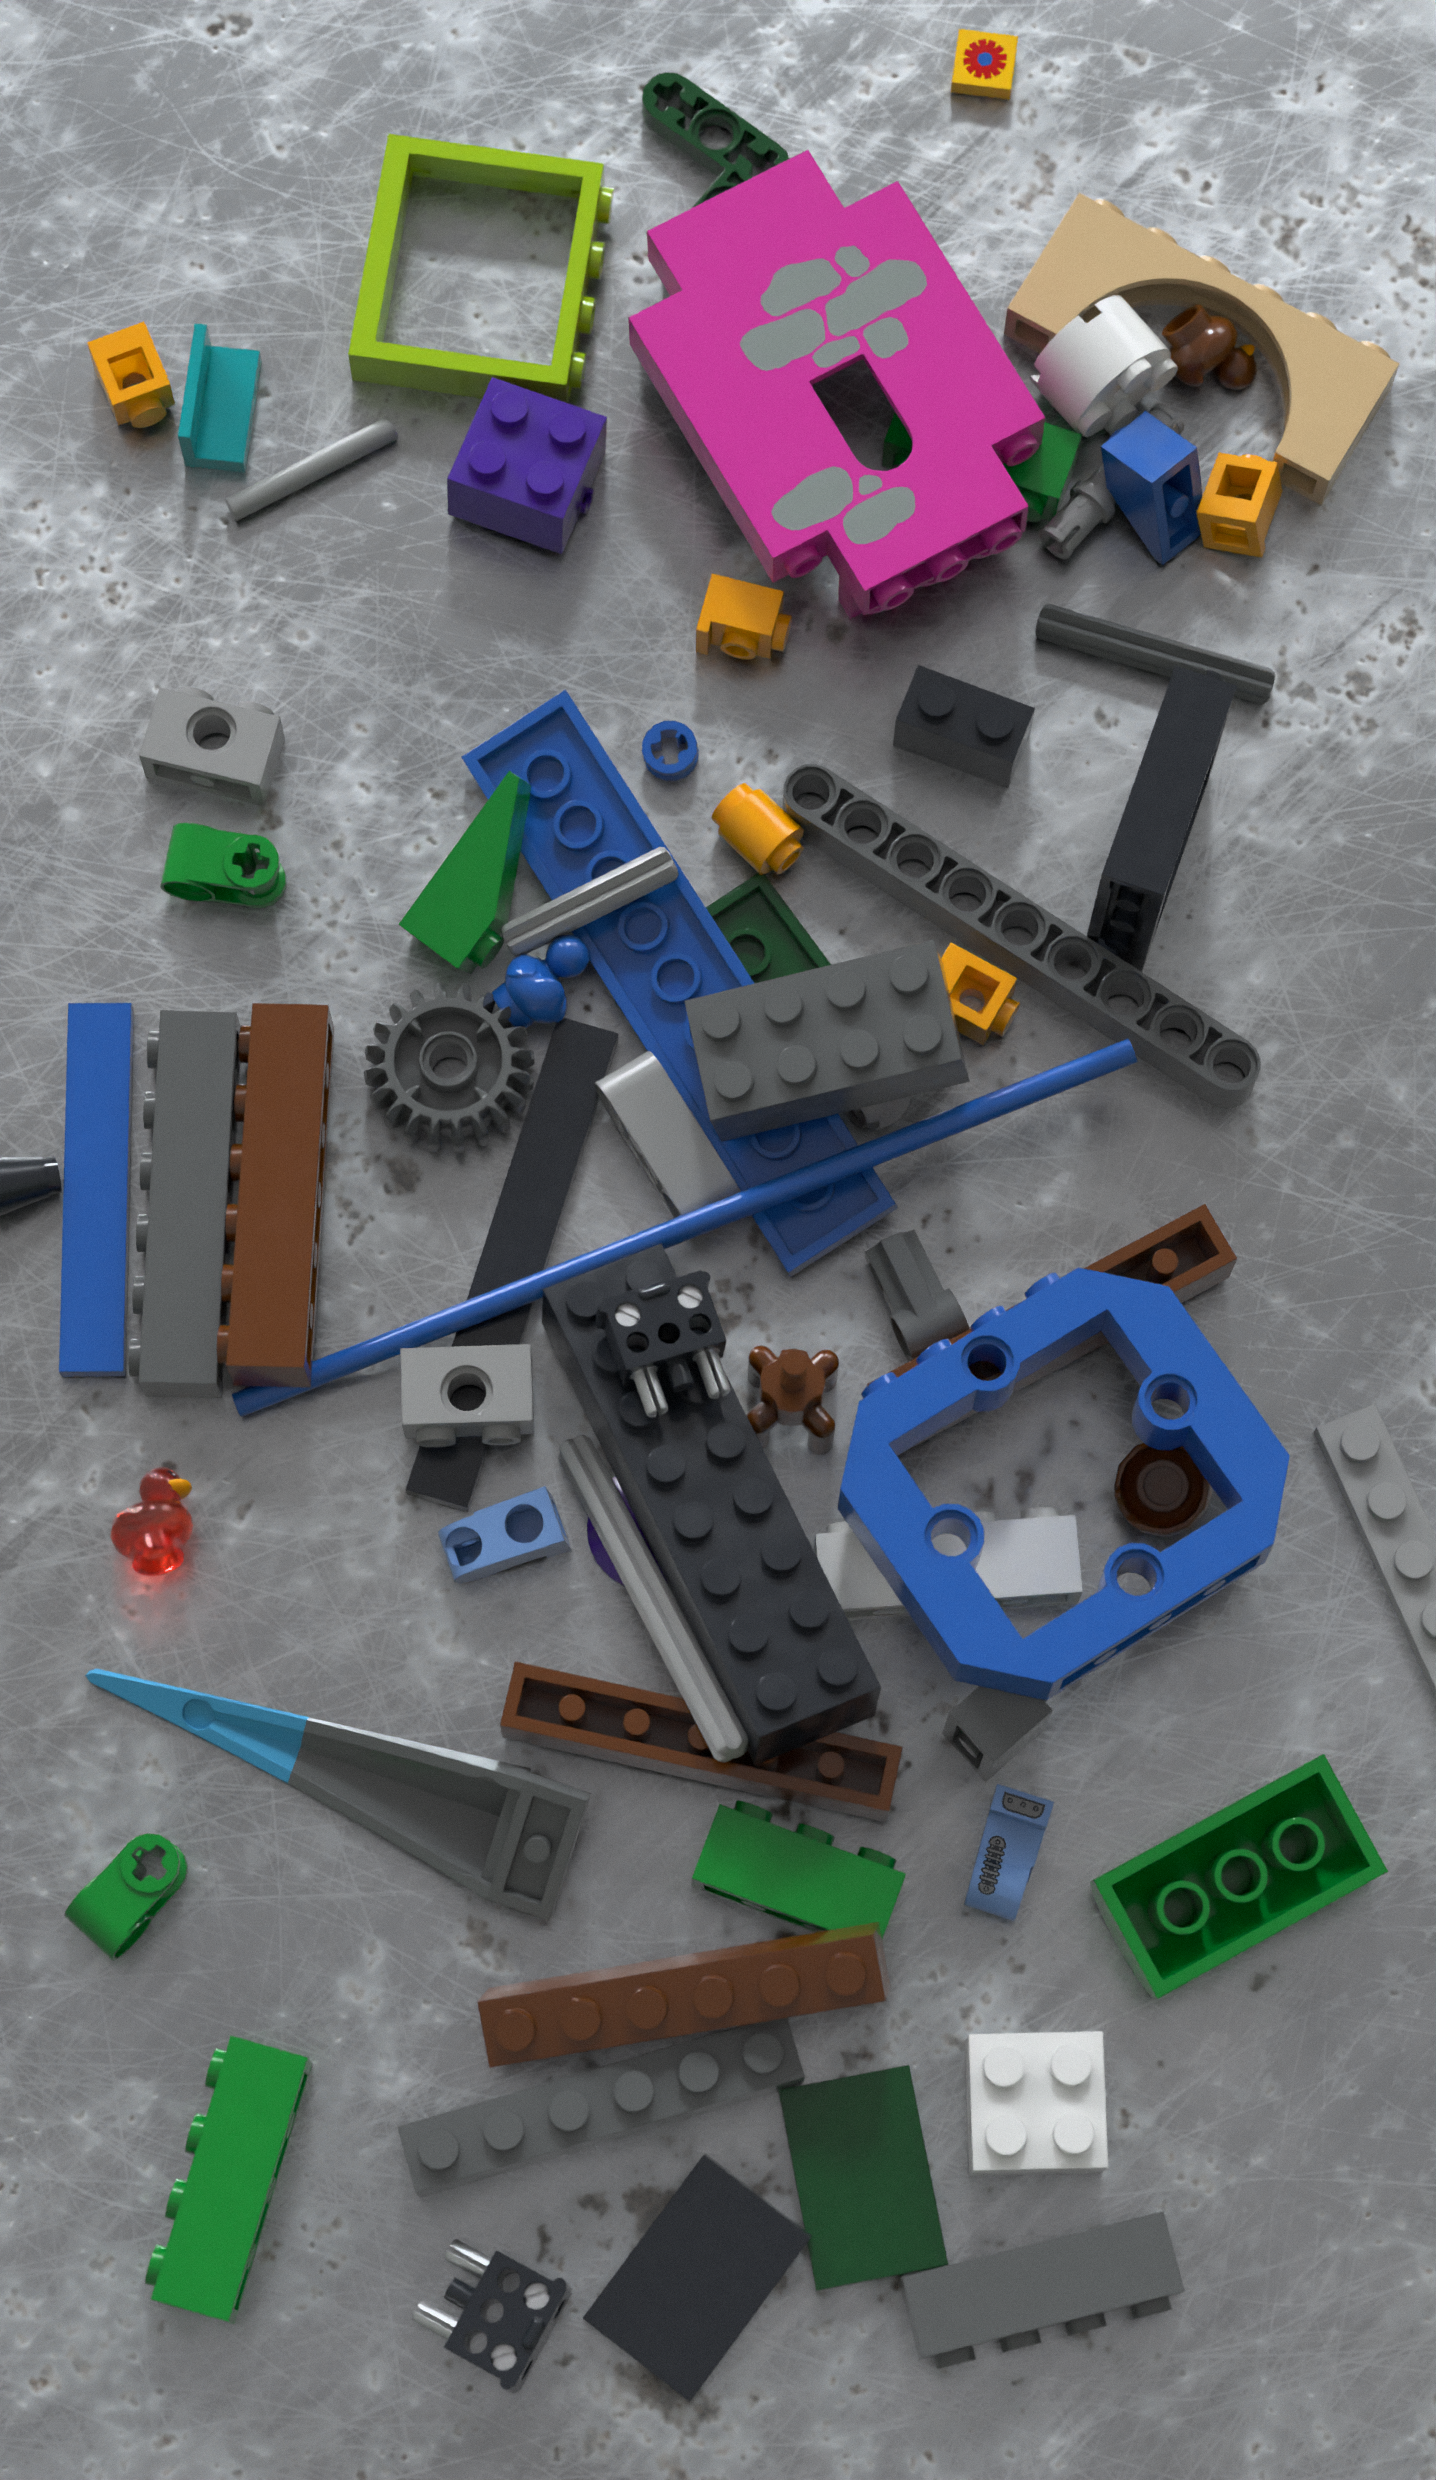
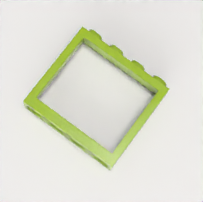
[348,134,614,404]

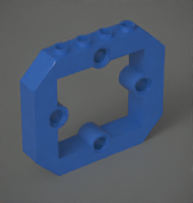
[837,1267,1290,1700]

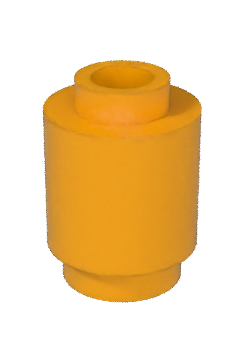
[711,783,804,875]

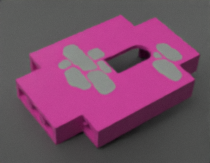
[628,150,1045,619]

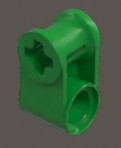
[160,823,287,908]
[64,1833,188,1961]

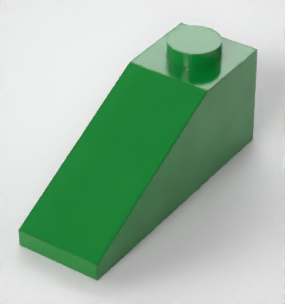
[398,771,532,974]

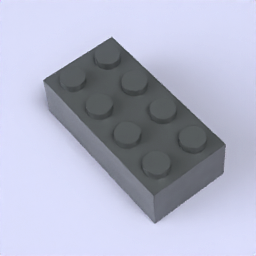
[684,940,970,1142]

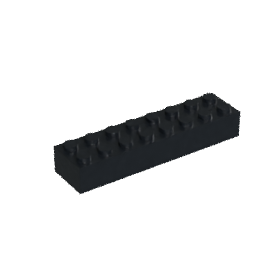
[542,1244,881,1765]

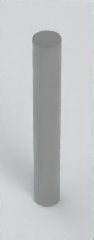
[225,417,398,521]

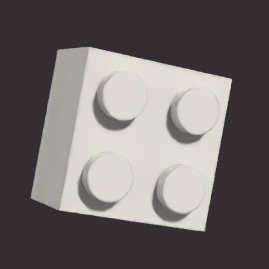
[964,2031,1108,2176]

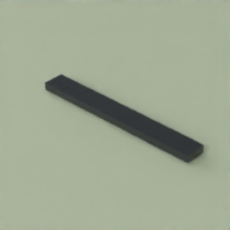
[406,1017,619,1512]

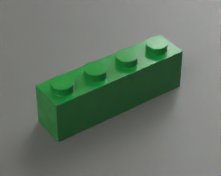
[145,2036,313,2325]

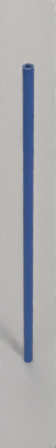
[232,1039,1138,1417]

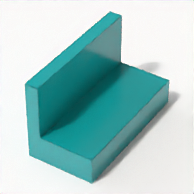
[178,323,262,473]

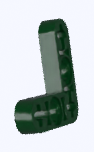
[642,72,789,208]

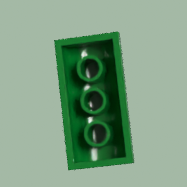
[1090,1754,1388,1999]

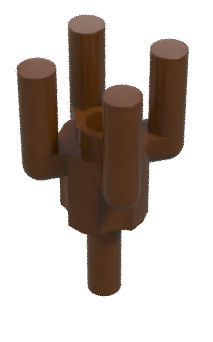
[747,1345,839,1455]

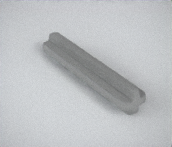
[501,847,678,957]

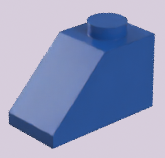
[1101,411,1203,565]

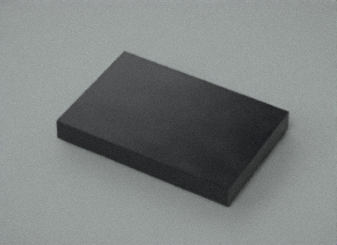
[583,2153,812,2402]

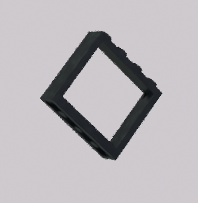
[1087,665,1237,972]

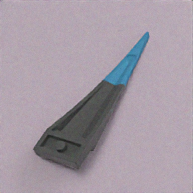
[85,1669,591,1921]

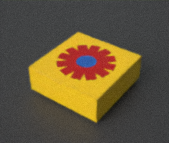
[951,29,1018,100]

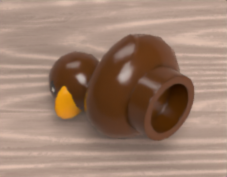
[1162,304,1257,390]

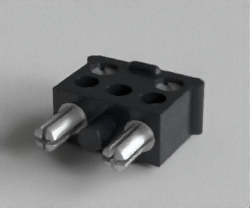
[595,1270,731,1417]
[412,2239,572,2393]

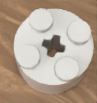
[1030,296,1178,437]

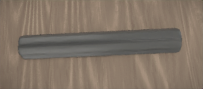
[1035,604,1275,704]

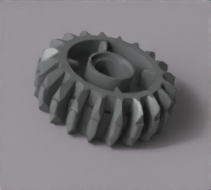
[364,983,535,1153]

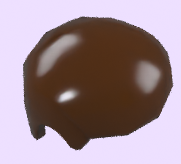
[1114,1443,1212,1538]

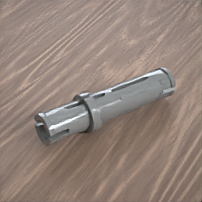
[1038,403,1184,559]

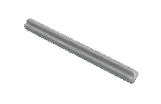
[558,1435,749,1762]

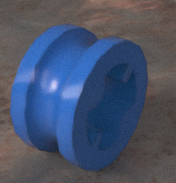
[642,721,699,781]

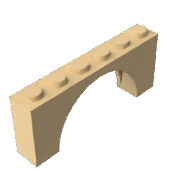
[1004,193,1400,506]

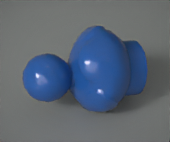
[492,935,589,1029]

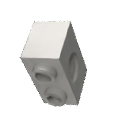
[139,686,285,806]
[400,1344,534,1447]

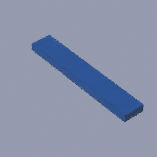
[59,1003,134,1377]

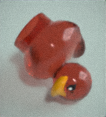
[110,1467,193,1576]

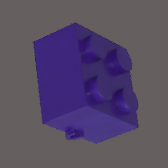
[447,377,607,554]

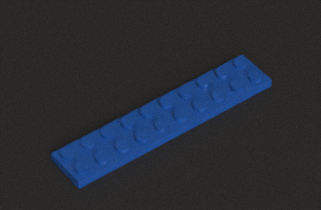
[461,689,898,1277]

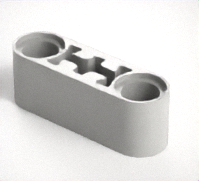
[594,1051,741,1218]

